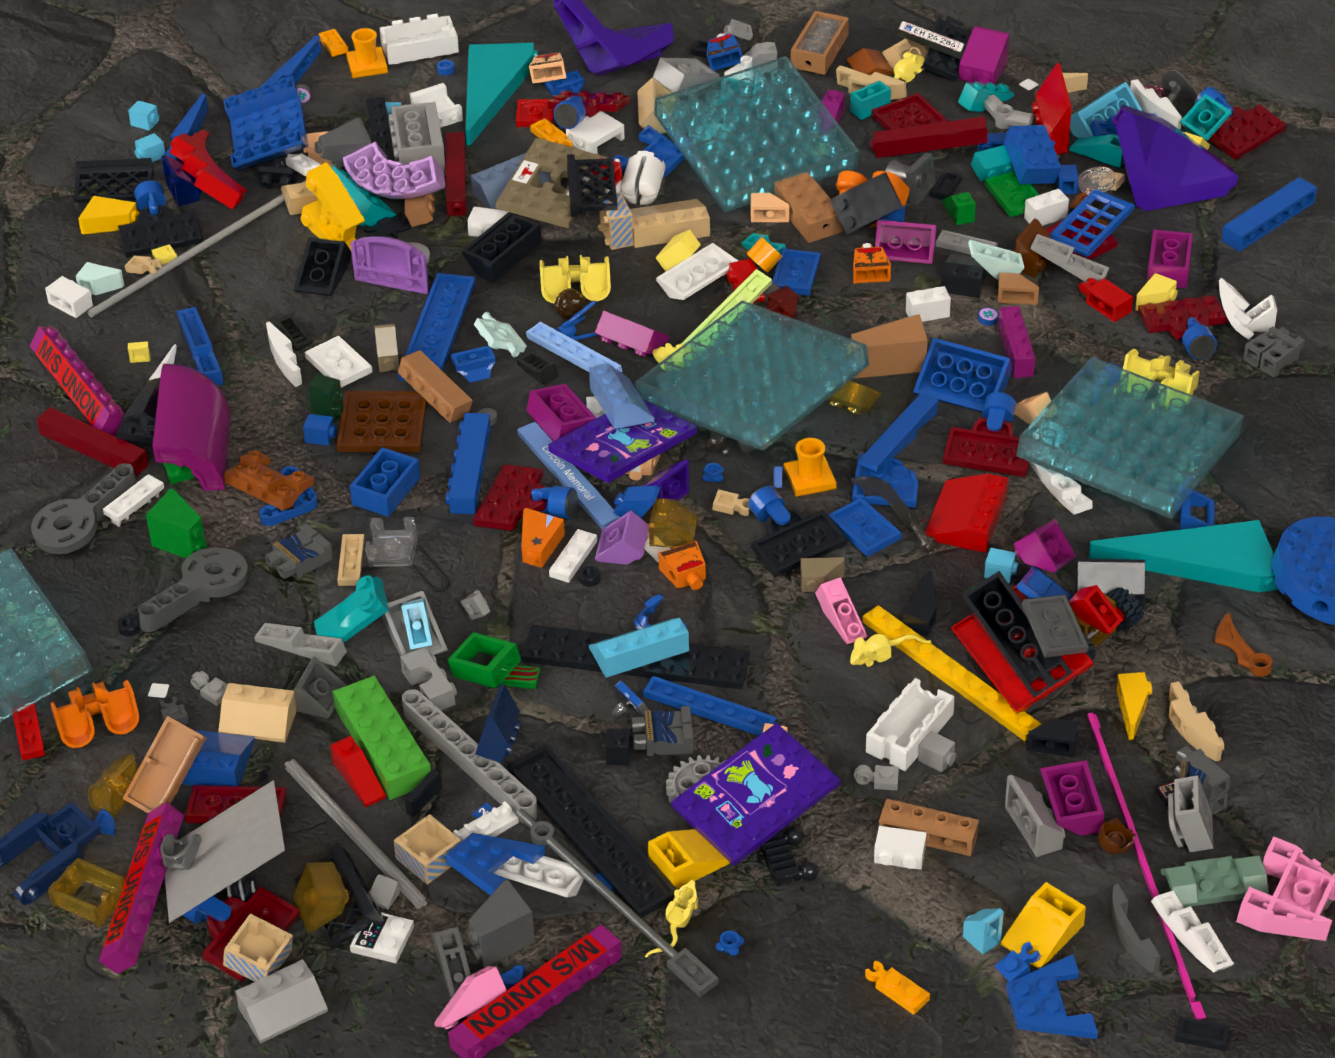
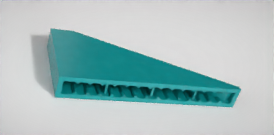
[466,43,538,145]
[1088,520,1279,592]

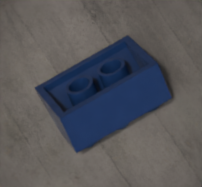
[475,684,522,764]

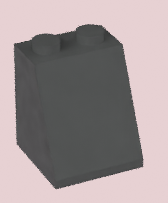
[467,879,535,968]

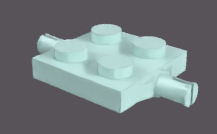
[474,312,526,357]

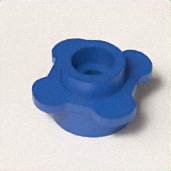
[702,463,724,482]
[716,931,744,956]

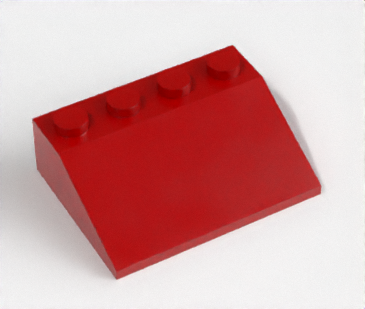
[1032,63,1072,154]
[923,473,1009,553]

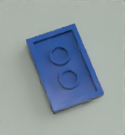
[772,248,821,296]
[828,498,902,557]

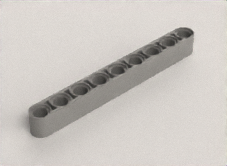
[402,689,537,823]

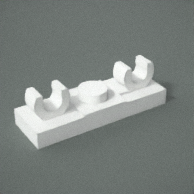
[103,474,164,527]
[453,801,519,842]

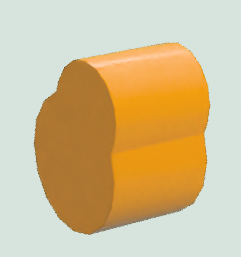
[746,237,783,273]

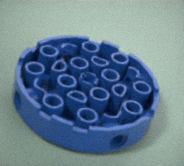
[1271,516,1335,625]

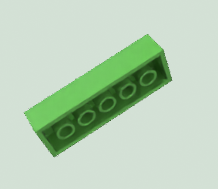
[333,675,431,800]

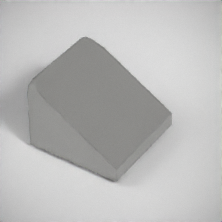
[370,874,400,910]

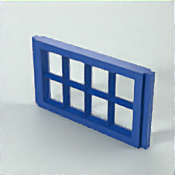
[1050,189,1135,257]
[1016,566,1073,602]

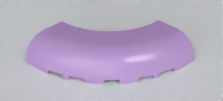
[343,142,445,199]

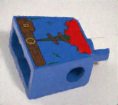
[707,34,743,71]

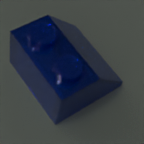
[162,155,201,207]

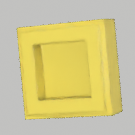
[152,244,177,265]
[128,342,151,363]

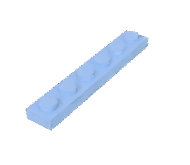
[526,322,622,372]

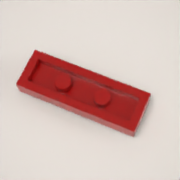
[11,701,45,761]

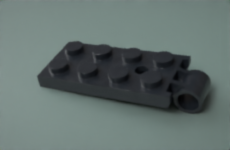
[922,16,972,81]

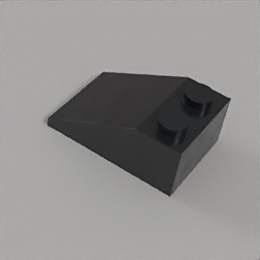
[830,172,903,235]
[294,237,351,296]
[941,253,987,298]

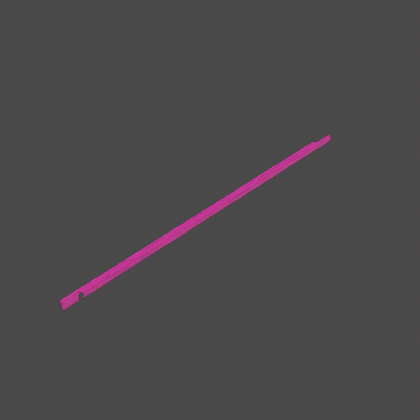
[1087,713,1206,1020]

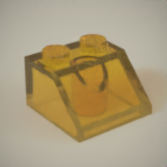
[824,375,882,415]
[649,498,698,548]
[87,754,137,817]
[293,862,349,932]

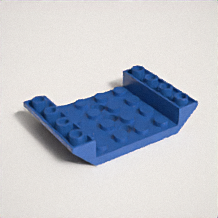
[224,76,309,171]

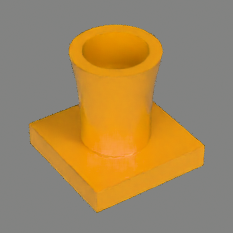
[346,28,388,78]
[784,438,836,497]

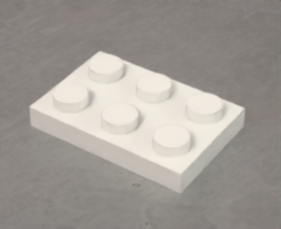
[305,336,372,389]

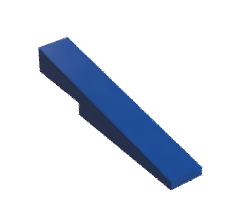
[260,36,322,87]
[161,94,208,176]
[176,307,224,386]
[858,393,939,472]

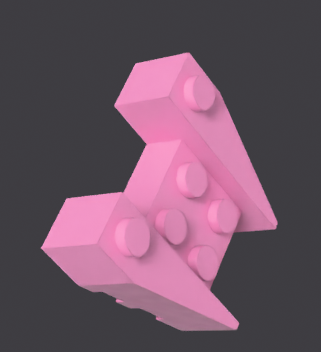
[1236,836,1335,941]

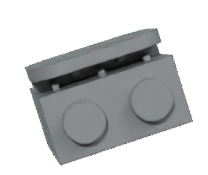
[1168,775,1213,852]

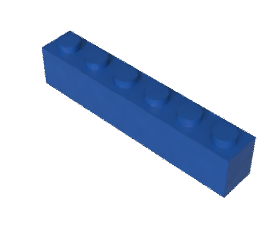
[1222,177,1317,252]
[446,413,491,514]

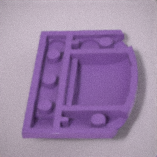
[351,236,429,294]

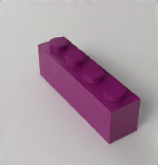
[998,306,1035,378]

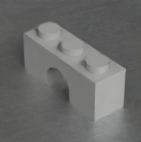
[400,647,457,710]

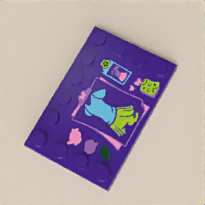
[548,398,697,483]
[671,723,840,866]

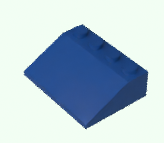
[913,338,1013,412]
[149,730,255,786]

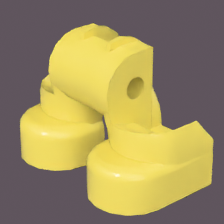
[540,255,611,303]
[1121,349,1200,411]

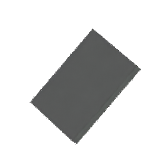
[1022,595,1089,658]

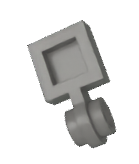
[190,671,228,706]
[854,765,899,790]

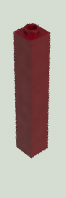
[870,116,988,158]
[446,132,467,216]
[37,407,149,477]

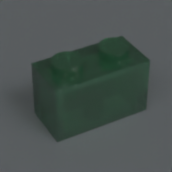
[308,374,344,423]

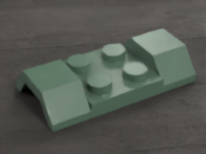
[1161,856,1269,907]

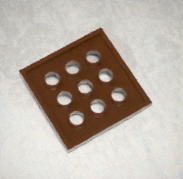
[337,391,427,453]

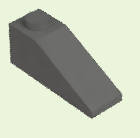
[432,927,471,999]

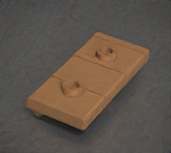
[122,716,207,813]

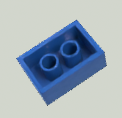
[1003,125,1062,184]
[350,447,420,517]

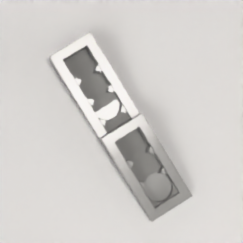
[1031,234,1109,282]
[254,623,347,666]

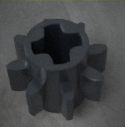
[226,875,256,901]

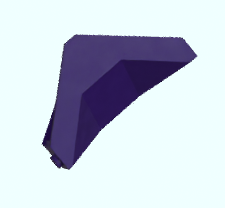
[554,0,674,75]
[1112,105,1239,211]

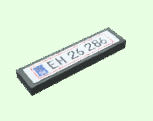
[894,19,967,59]

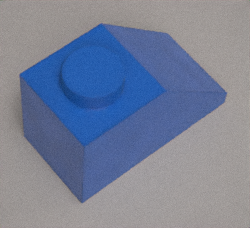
[613,486,660,518]

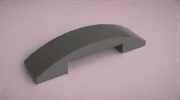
[1111,884,1160,973]

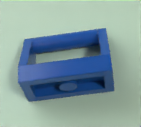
[1180,488,1215,530]

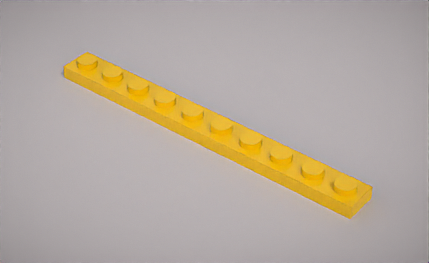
[862,605,1042,742]

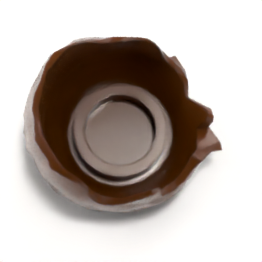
[1098,818,1137,855]

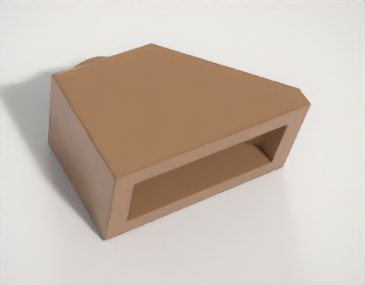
[998,273,1039,305]

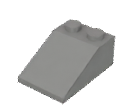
[653,58,720,96]
[382,591,448,656]

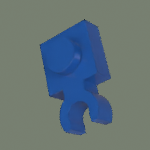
[995,942,1041,982]

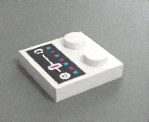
[350,913,414,964]

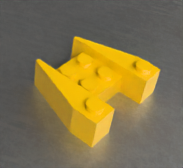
[301,162,365,250]

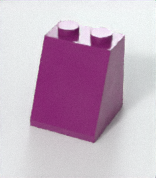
[959,26,1009,84]

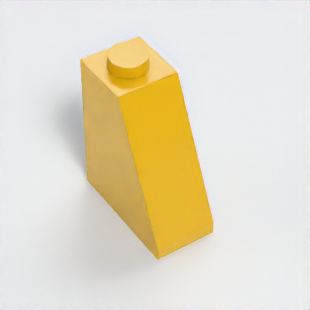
[78,196,139,234]

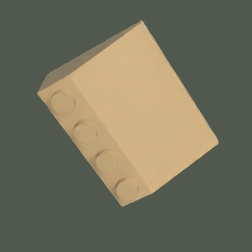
[630,199,710,248]

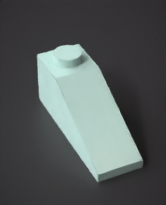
[968,240,1024,280]

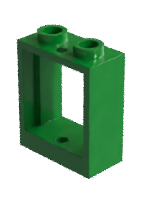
[448,632,521,689]

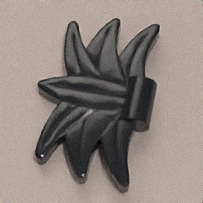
[364,212,411,238]

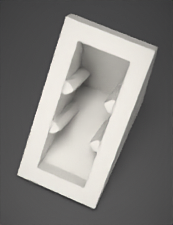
[1246,295,1277,332]

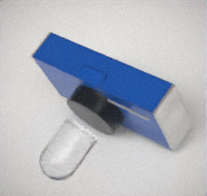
[612,681,649,717]

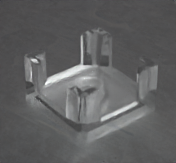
[365,517,418,567]

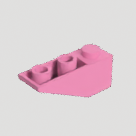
[815,577,868,645]
[434,966,507,1029]

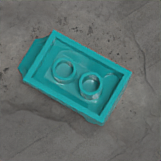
[314,575,389,643]

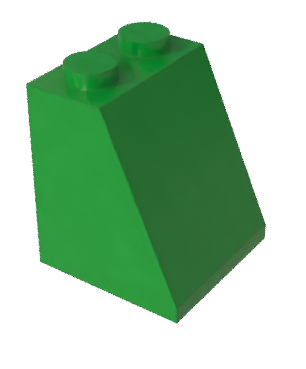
[146,488,206,559]

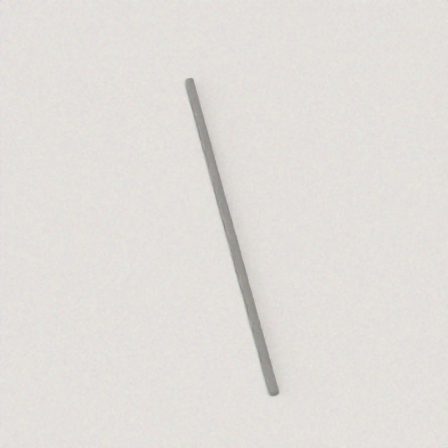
[88,163,344,318]

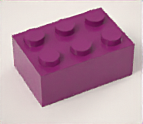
[1147,229,1193,289]

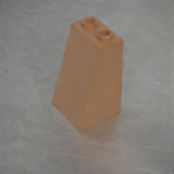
[847,314,927,379]

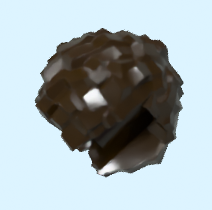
[554,288,587,320]

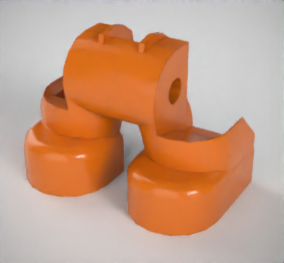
[836,171,910,228]
[50,680,139,748]

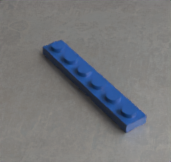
[643,676,777,736]

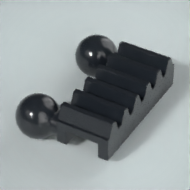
[760,827,819,886]

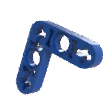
[259,466,318,526]

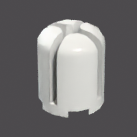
[621,151,666,205]

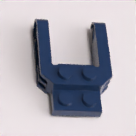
[0,802,101,905]

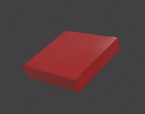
[516,99,554,127]

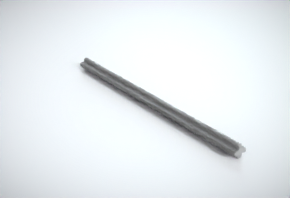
[284,759,428,909]

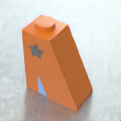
[521,508,565,568]

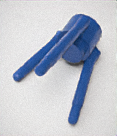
[556,301,598,341]

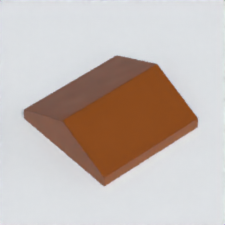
[847,48,894,76]

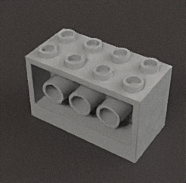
[388,102,446,176]

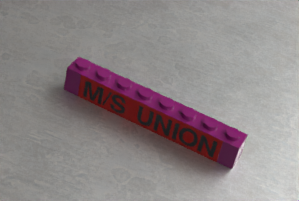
[30,326,124,437]
[99,802,184,974]
[448,924,622,1058]

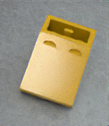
[648,829,730,890]
[1000,882,1086,969]

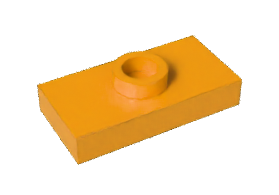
[318,29,349,57]

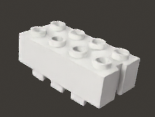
[380,14,459,65]
[866,678,955,771]

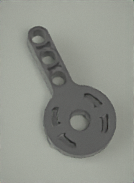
[31,463,137,554]
[138,547,248,632]

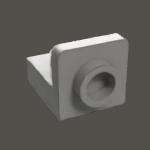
[723,19,753,41]
[460,590,490,620]

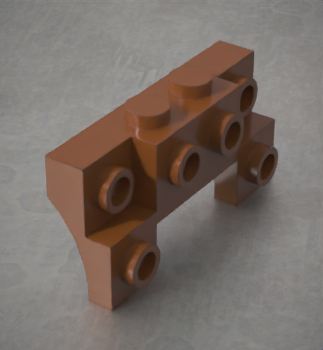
[224,450,314,511]

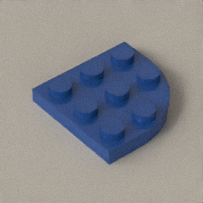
[852,454,918,508]

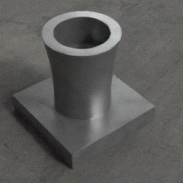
[886,153,936,206]

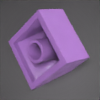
[595,511,650,565]

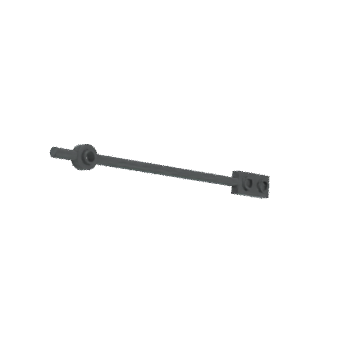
[516,809,718,997]

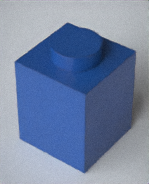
[1056,164,1078,194]
[303,414,337,446]

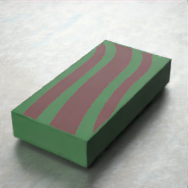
[501,665,540,689]

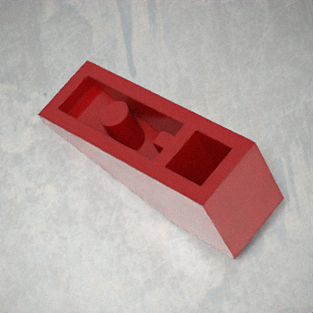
[330,736,386,807]

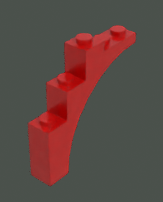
[170,129,247,210]

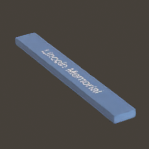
[517,422,620,529]

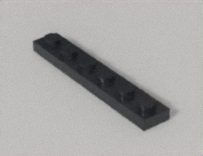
[366,96,394,161]

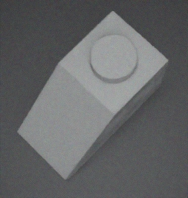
[740,42,777,72]

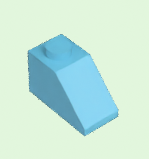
[401,598,433,650]
[963,908,1004,955]

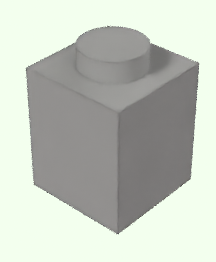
[918,731,956,772]

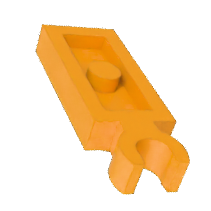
[530,119,573,148]
[865,961,930,1015]

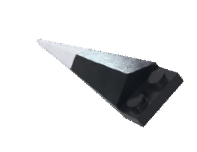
[116,344,177,445]

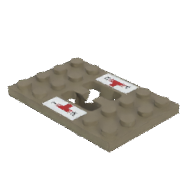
[496,138,607,228]

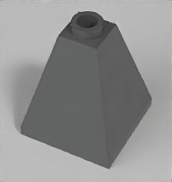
[315,118,372,166]

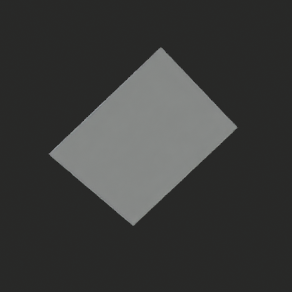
[165,780,285,923]

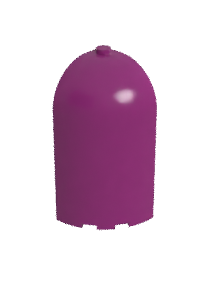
[153,364,231,491]

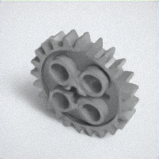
[666,755,726,803]

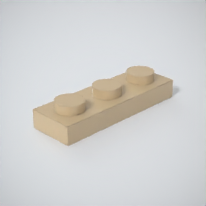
[337,534,365,586]

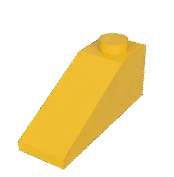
[1116,672,1152,740]

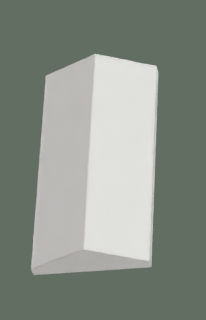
[656,243,738,300]
[494,856,584,898]

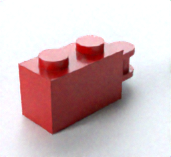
[727,258,765,305]
[1079,278,1133,322]

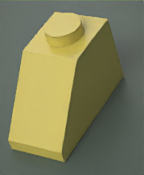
[655,229,701,271]
[1135,273,1178,311]

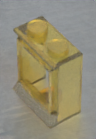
[48,858,125,928]

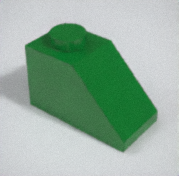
[942,192,976,225]

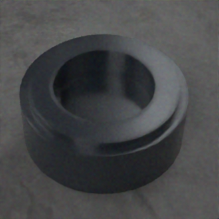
[579,566,601,587]
[118,615,141,636]

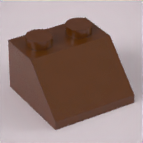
[1015,218,1052,278]

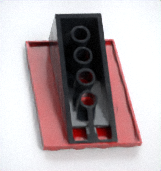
[951,571,1094,715]

